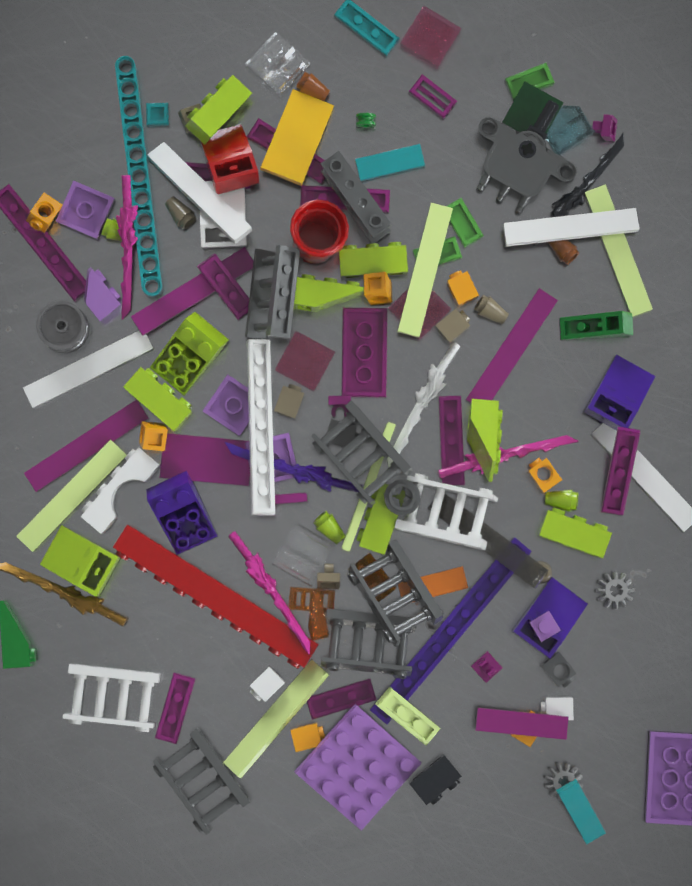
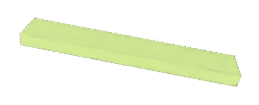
[584,184,653,317]
[397,203,453,338]
[341,422,396,552]
[16,439,127,552]
[223,659,329,778]

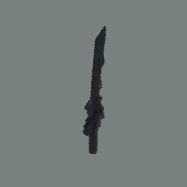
[535,132,624,244]

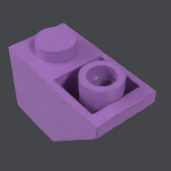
[84,267,121,321]

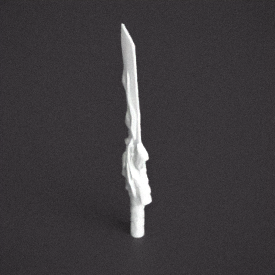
[387,342,460,467]

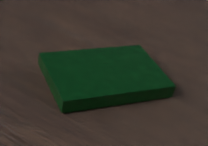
[502,81,564,155]

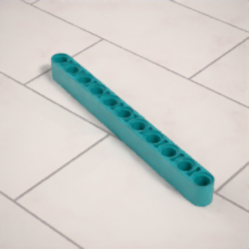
[115,56,163,299]

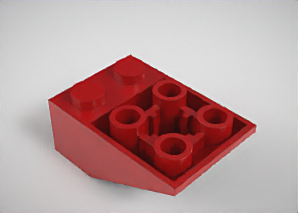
[200,124,259,194]

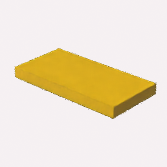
[260,89,334,186]

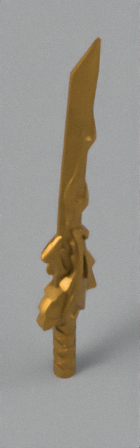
[0,563,127,626]

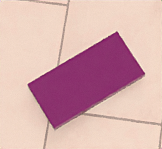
[342,307,387,398]
[159,433,250,486]

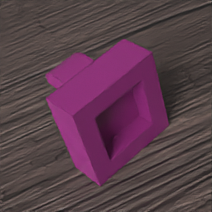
[592,114,618,142]
[328,396,351,417]
[471,651,502,683]

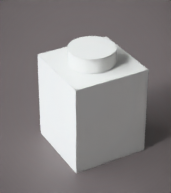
[250,666,285,702]
[540,696,574,720]

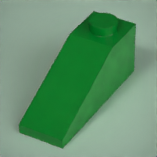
[560,311,633,340]
[0,600,36,669]

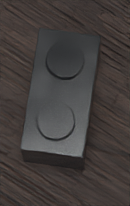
[409,754,462,805]

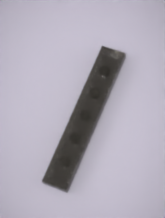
[428,493,549,589]

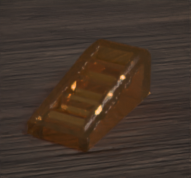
[289,587,335,612]
[308,588,329,641]

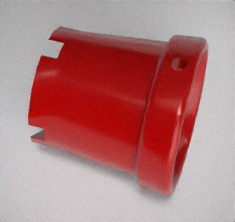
[290,200,349,264]

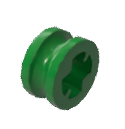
[356,113,376,128]

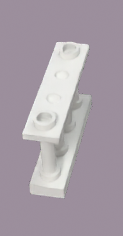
[395,473,498,551]
[63,663,161,732]

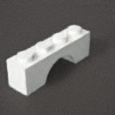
[81,448,161,534]

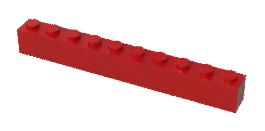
[113,525,319,669]

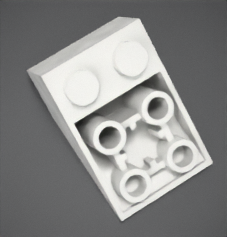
[200,181,247,249]

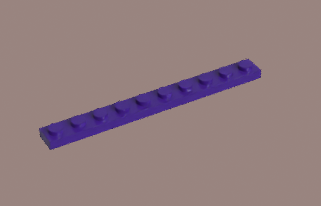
[370,537,532,725]

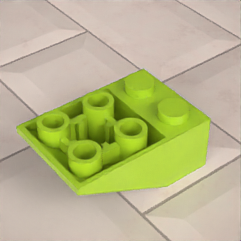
[294,274,364,312]
[150,312,229,395]
[467,399,503,482]
[40,525,120,597]

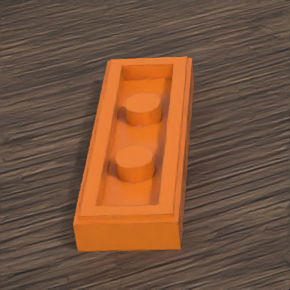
[398,566,468,603]

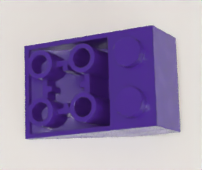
[584,354,655,431]
[146,471,217,555]
[512,577,588,659]

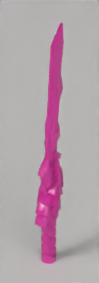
[116,175,138,320]
[438,435,579,479]
[228,531,310,655]

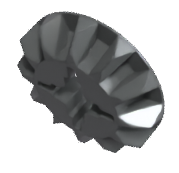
[384,479,420,515]

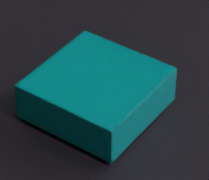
[146,103,169,127]

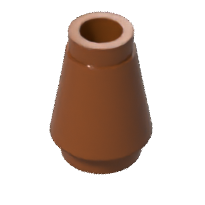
[296,72,330,101]
[548,240,579,265]

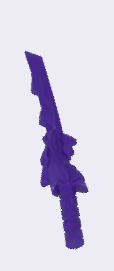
[225,442,363,492]

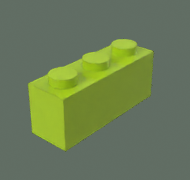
[185,75,252,145]
[339,242,408,279]
[123,367,193,433]
[356,484,405,555]
[537,508,612,559]

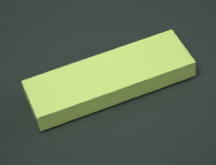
[375,686,441,746]

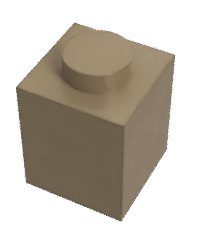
[435,309,471,345]
[274,384,305,420]

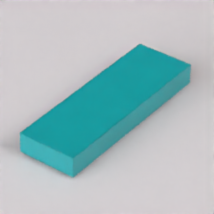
[334,0,400,57]
[355,144,425,182]
[556,779,606,844]

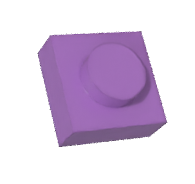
[529,611,561,642]

